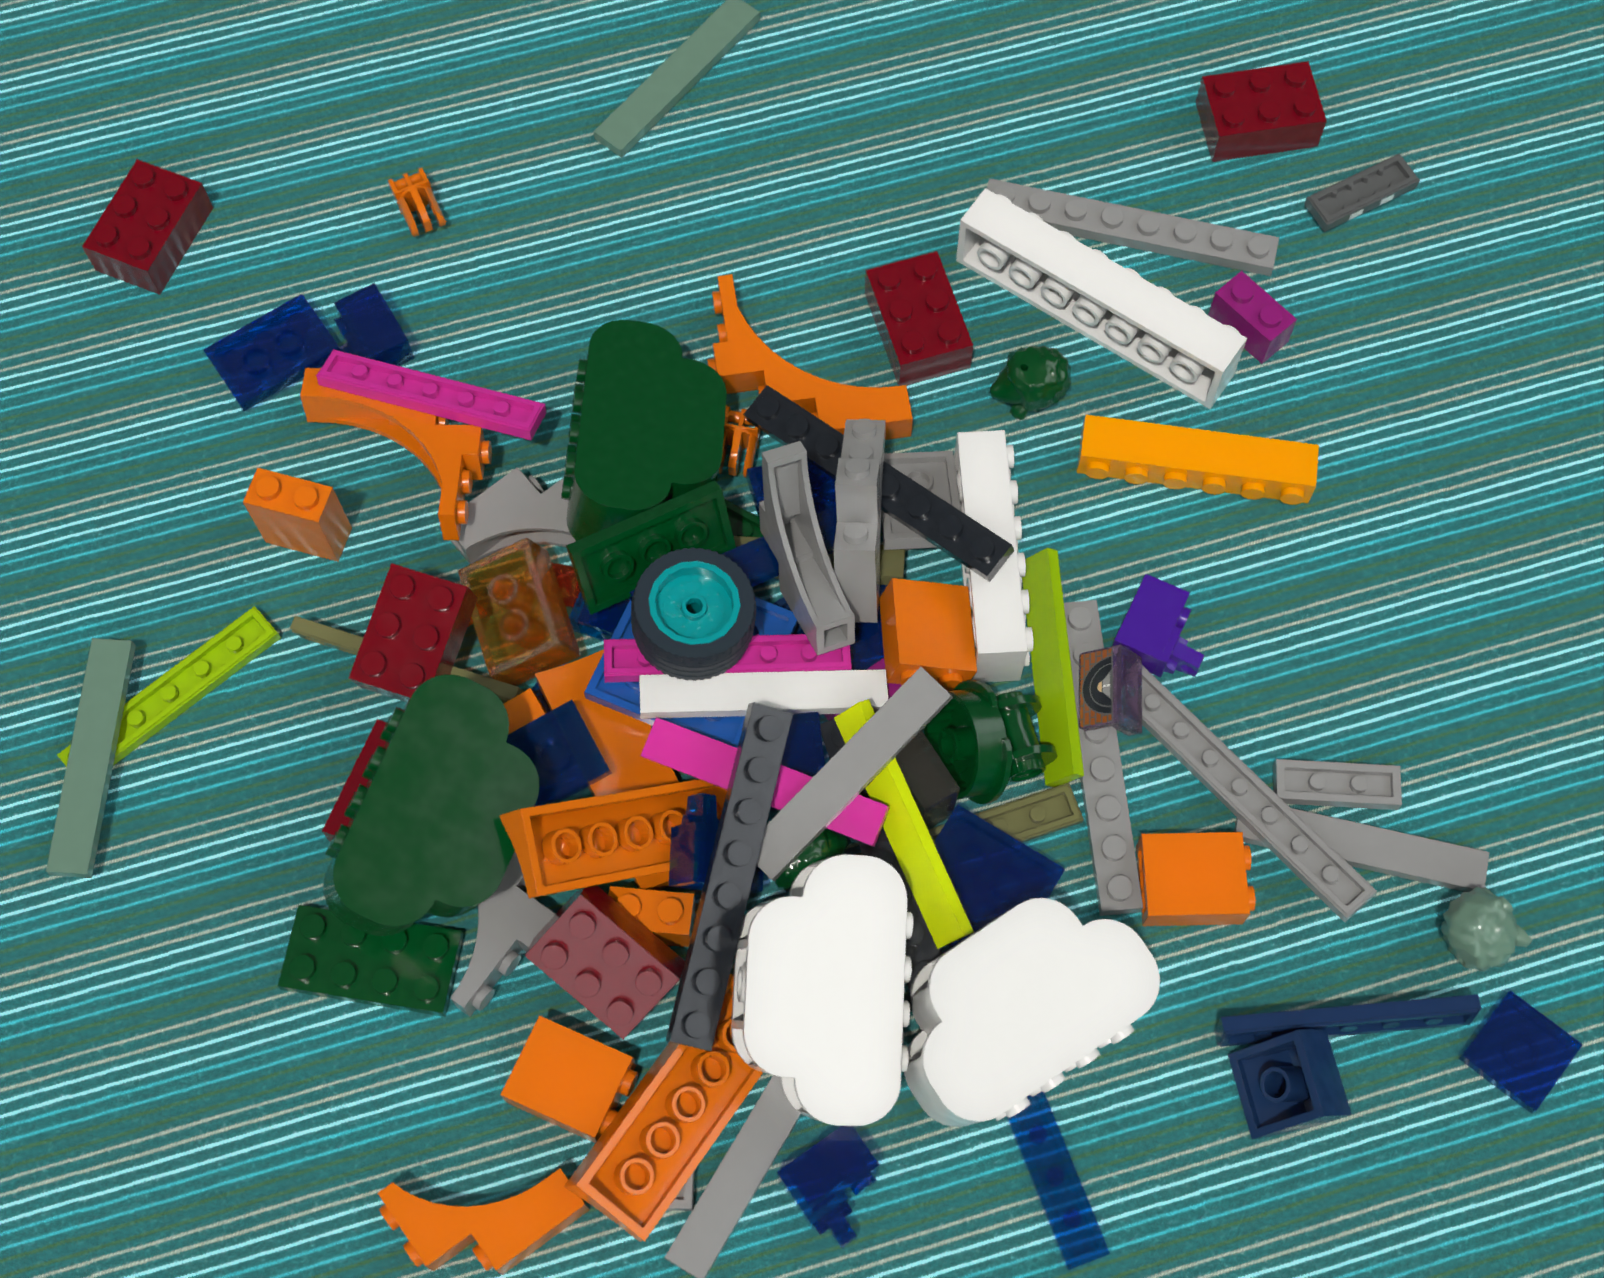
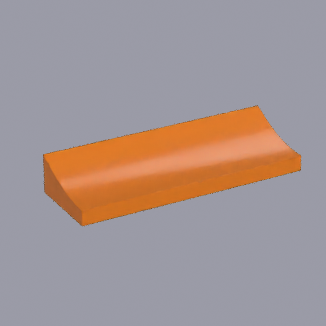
[535,649,709,891]
[499,779,727,899]
[564,973,763,1242]

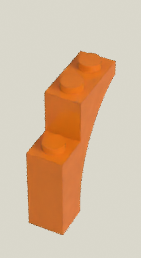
[378,1168,589,1275]

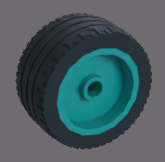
[631,547,756,681]

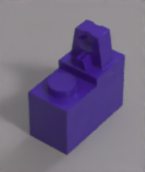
[1112,574,1204,678]

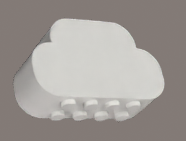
[731,855,913,1126]
[904,898,1160,1127]

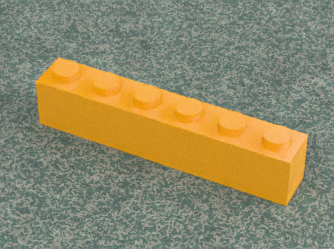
[1077,415,1319,505]

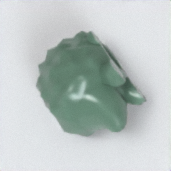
[1441,887,1532,971]

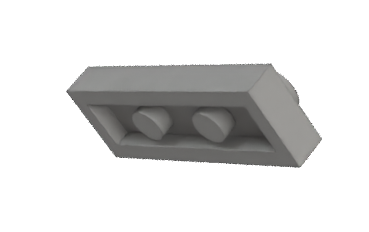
[1273,759,1402,810]

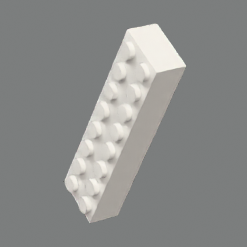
[956,188,1247,409]

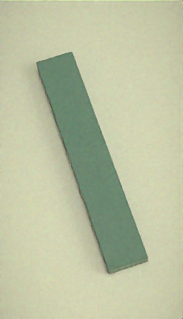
[593,0,760,158]
[46,638,136,878]

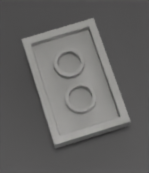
[881,451,961,550]

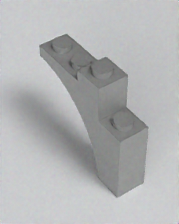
[834,419,886,623]
[759,441,855,655]
[450,467,576,565]
[450,851,555,1017]

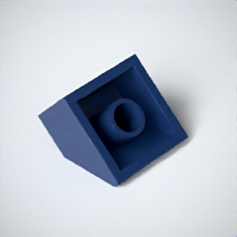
[1228,1029,1352,1140]

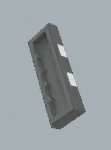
[1304,153,1420,232]

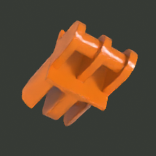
[388,167,446,237]
[718,406,761,478]

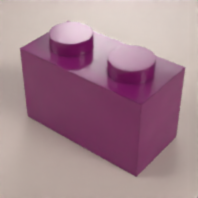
[1208,270,1297,364]

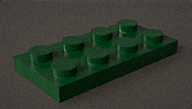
[566,480,737,615]
[278,905,464,1017]

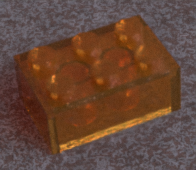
[458,538,581,686]

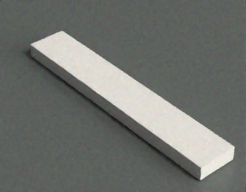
[639,669,888,719]

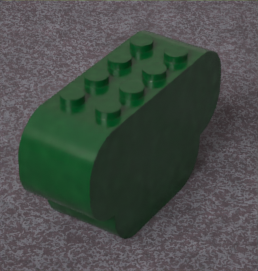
[561,320,727,541]
[323,674,539,936]

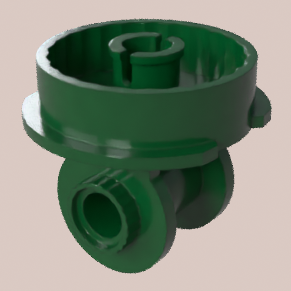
[924,680,1057,804]

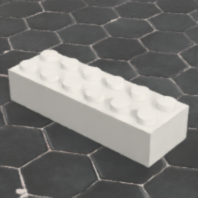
[954,430,1033,682]

